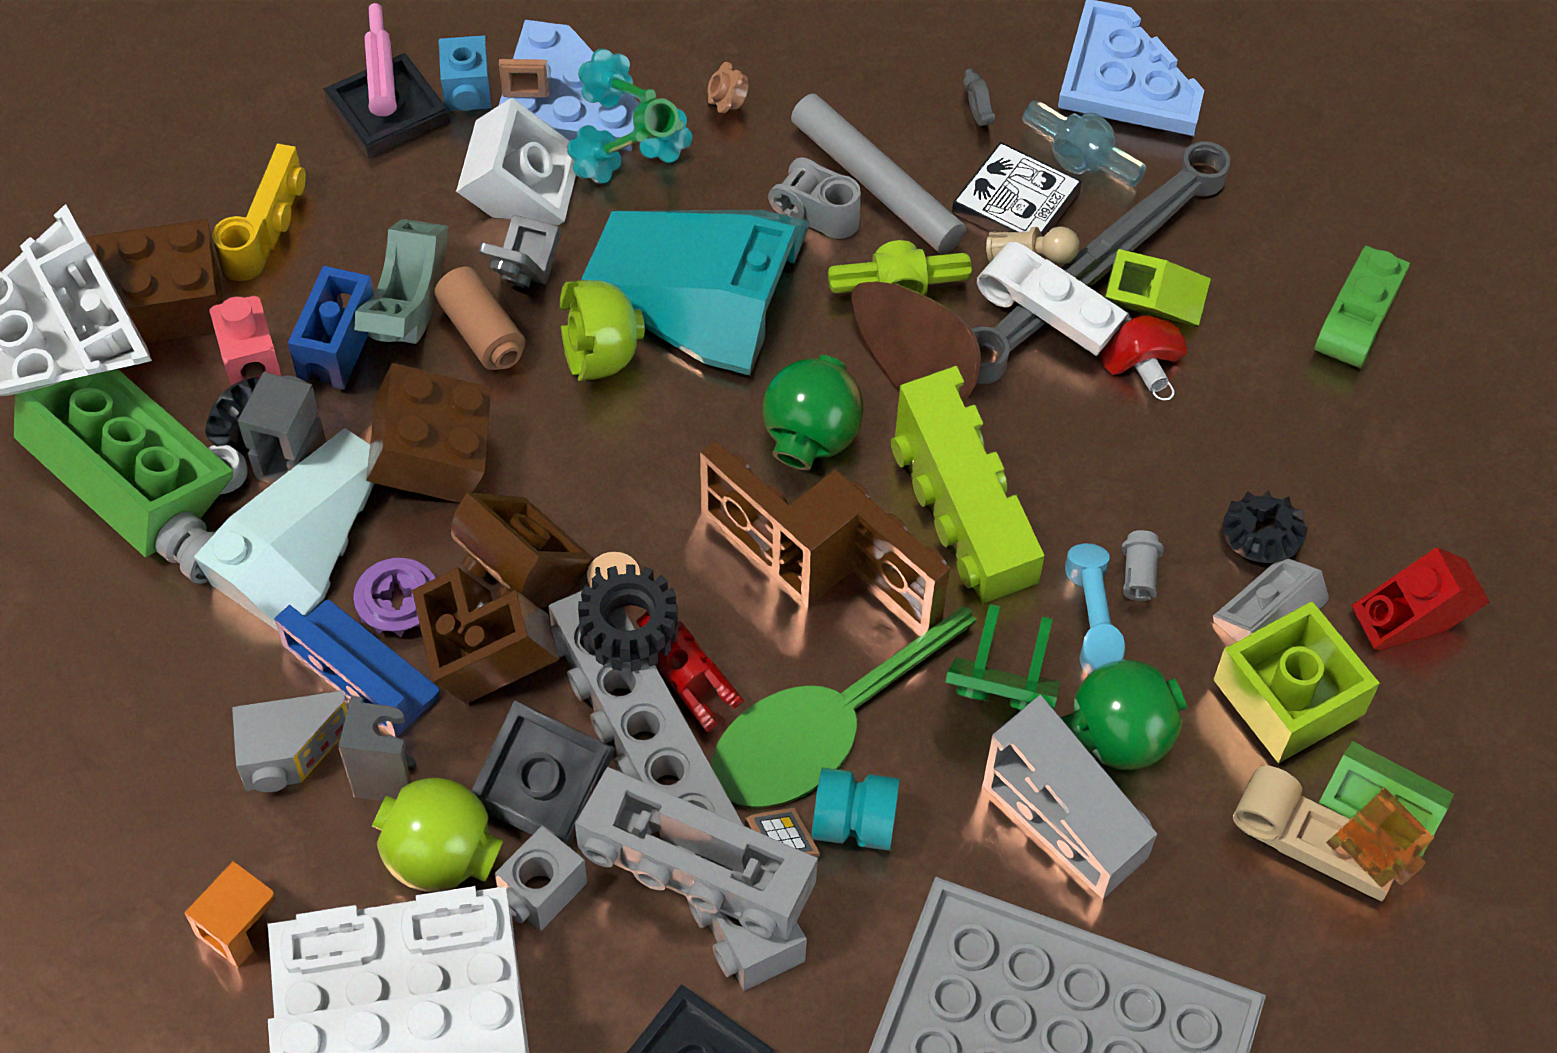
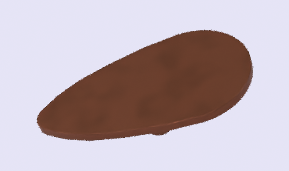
[851,281,981,402]

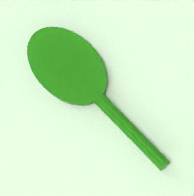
[711,606,976,810]

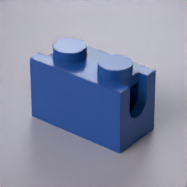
[288,266,374,389]

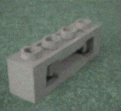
[575,767,818,941]

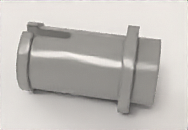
[1121,530,1164,601]

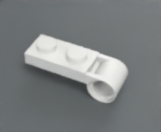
[977,242,1128,356]

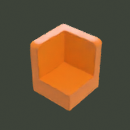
[184,861,275,968]

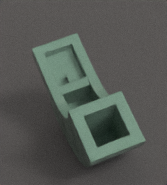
[354,219,449,344]

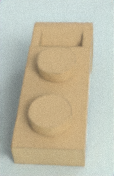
[1233,766,1408,902]

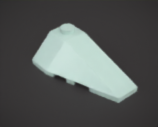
[194,428,374,631]

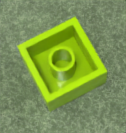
[1214,601,1380,764]

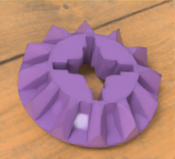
[353,558,435,637]

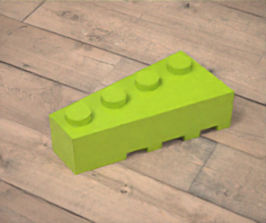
[891,366,1045,604]

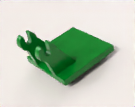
[945,604,1060,710]

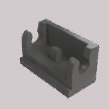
[338,696,417,801]

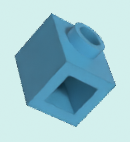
[439,35,492,111]

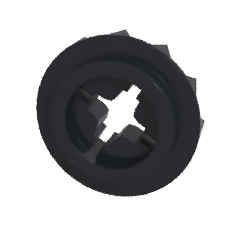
[205,377,260,448]
[1223,490,1308,563]

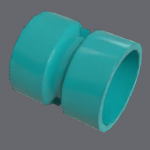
[812,767,900,851]

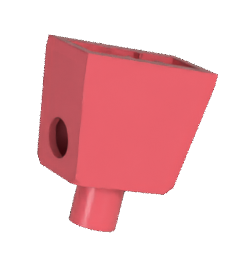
[209,296,282,386]

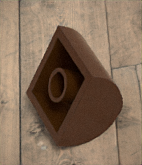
[451,492,594,608]

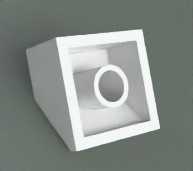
[456,98,576,225]

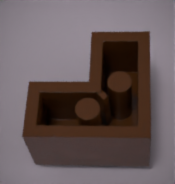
[412,567,559,704]

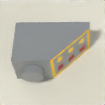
[232,690,348,792]

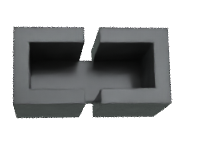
[238,372,327,484]

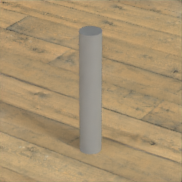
[791,94,967,255]

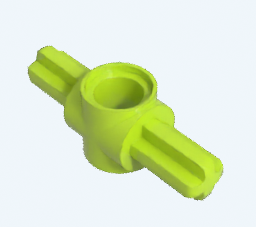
[828,240,972,295]

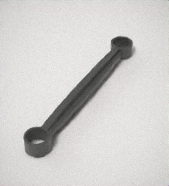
[972,141,1231,384]

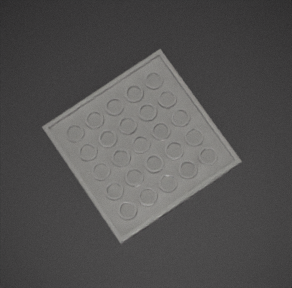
[869,877,1266,1053]

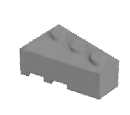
[983,694,1157,899]

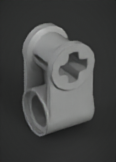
[768,157,861,239]

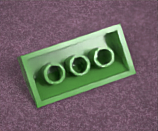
[14,369,233,557]

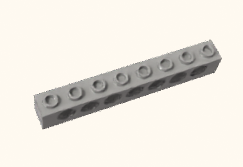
[549,587,807,991]

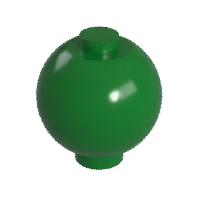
[762,355,864,470]
[1060,660,1187,770]

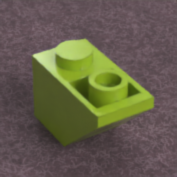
[1105,249,1211,327]

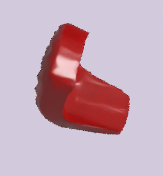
[1102,316,1188,375]

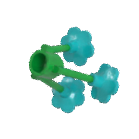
[567,48,692,184]

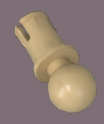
[986,226,1080,265]

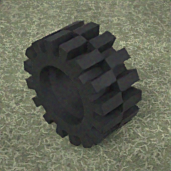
[578,564,678,672]

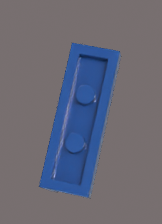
[274,600,440,737]

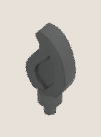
[963,69,995,126]

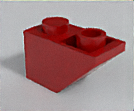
[1351,547,1490,651]

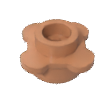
[708,62,749,114]

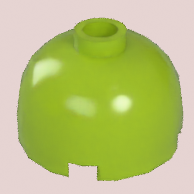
[560,280,645,381]

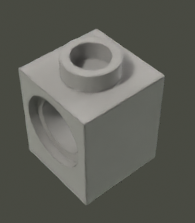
[495,825,587,931]

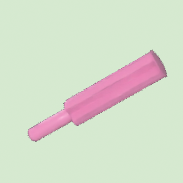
[364,3,397,116]

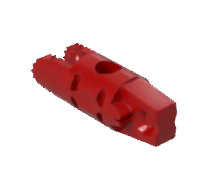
[636,611,744,732]

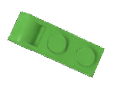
[1314,245,1410,369]

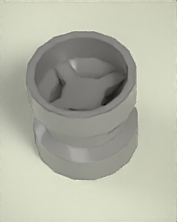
[155,511,215,584]

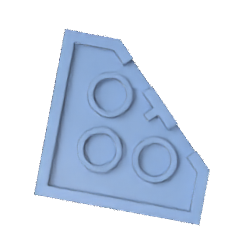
[1058,0,1204,136]
[498,20,640,151]

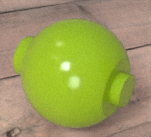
[372,778,503,892]

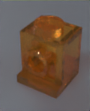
[1326,787,1435,888]

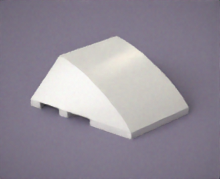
[0,204,152,396]

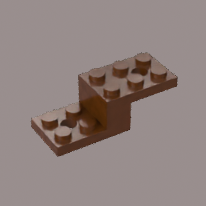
[700,440,950,633]

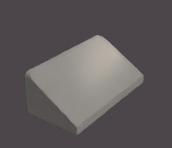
[1213,558,1329,641]

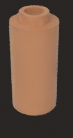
[434,266,526,370]

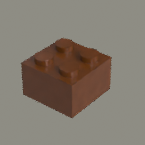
[366,363,492,503]

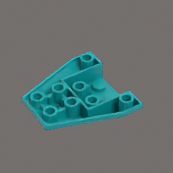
[581,210,809,375]

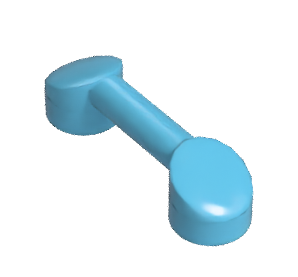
[1065,543,1126,674]

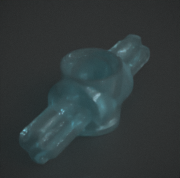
[1022,101,1146,187]

